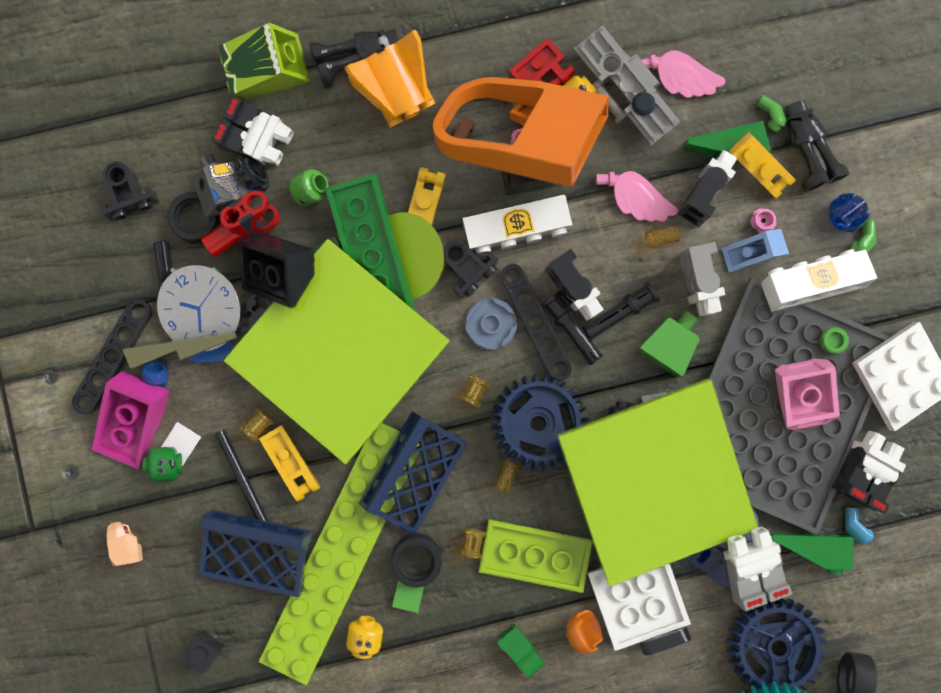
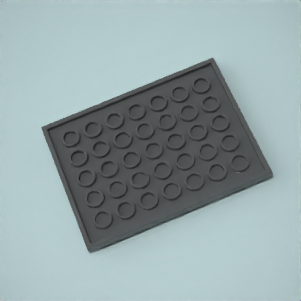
[707,278,890,535]

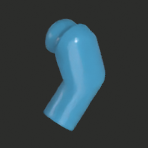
[845,507,874,544]

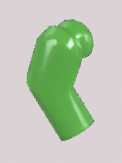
[756,95,786,132]
[851,220,877,254]

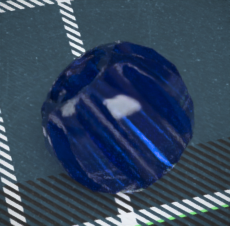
[828,193,869,232]

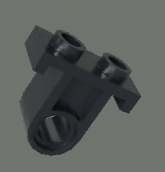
[99,161,159,221]
[443,240,498,299]

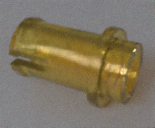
[645,225,680,249]
[493,458,521,493]

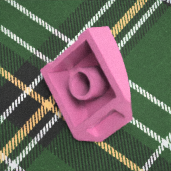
[775,358,840,430]

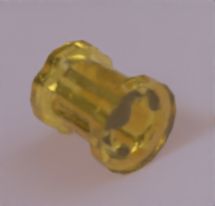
[459,375,490,408]
[239,407,275,442]
[458,527,486,559]

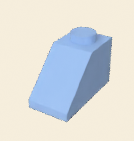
[721,229,789,273]

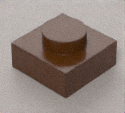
[451,117,475,139]

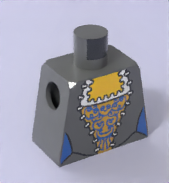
[194,154,256,218]

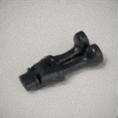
[309,29,399,89]
[785,100,850,192]

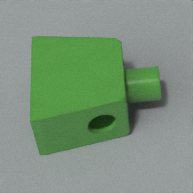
[637,311,700,378]

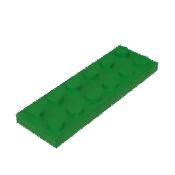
[325,173,417,313]

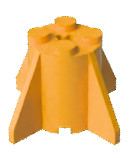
[345,30,436,128]

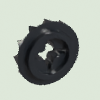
[234,156,270,192]

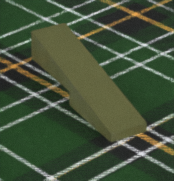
[122,332,237,369]

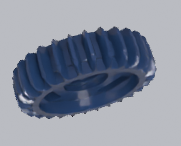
[490,374,588,473]
[726,598,828,691]

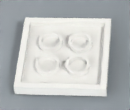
[852,322,941,431]
[587,564,691,651]

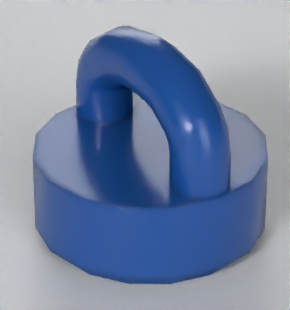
[141,361,169,387]

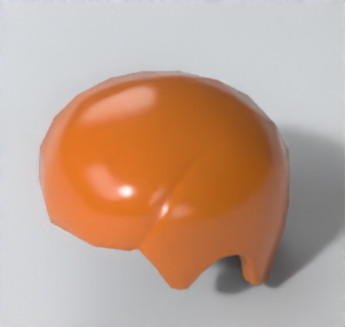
[566,610,603,654]

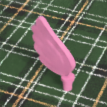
[642,50,725,98]
[595,171,678,222]

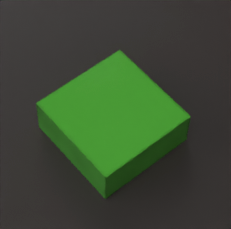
[392,581,424,613]

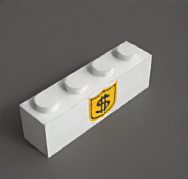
[463,195,572,255]
[761,249,877,312]

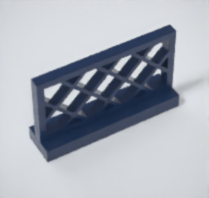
[358,411,468,534]
[198,510,312,598]

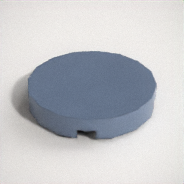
[465,298,517,350]

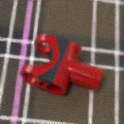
[201,191,280,258]

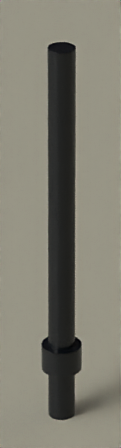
[215,430,290,577]

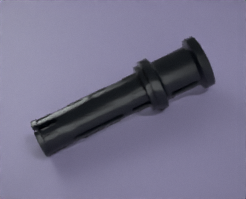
[583,282,660,340]
[541,290,604,365]

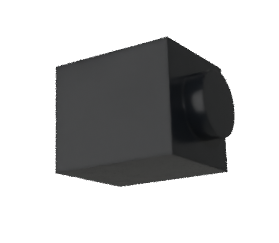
[180,630,225,674]

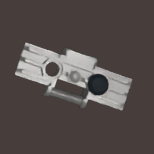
[574,25,680,146]

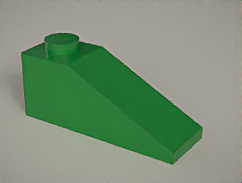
[682,121,771,163]
[769,532,854,575]

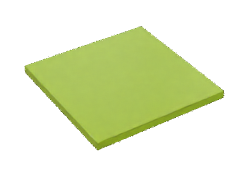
[224,239,450,464]
[557,379,758,586]

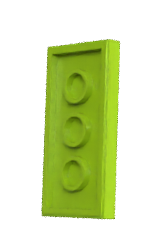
[479,519,593,593]

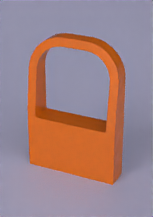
[433,77,609,187]

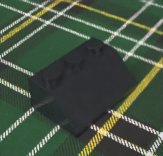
[238,233,315,308]

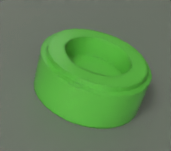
[819,327,849,354]

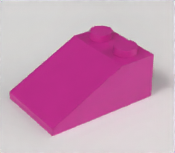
[91,371,170,470]

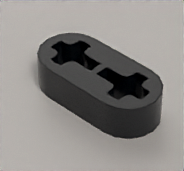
[236,294,273,334]
[639,626,691,655]

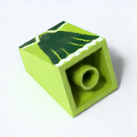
[219,23,310,100]

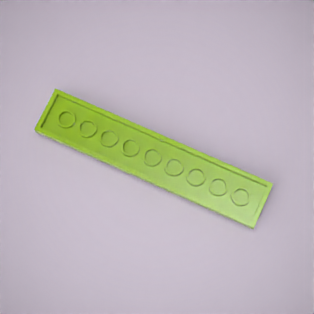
[259,423,420,685]

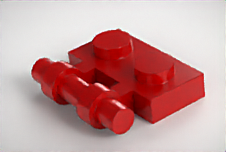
[509,38,576,86]

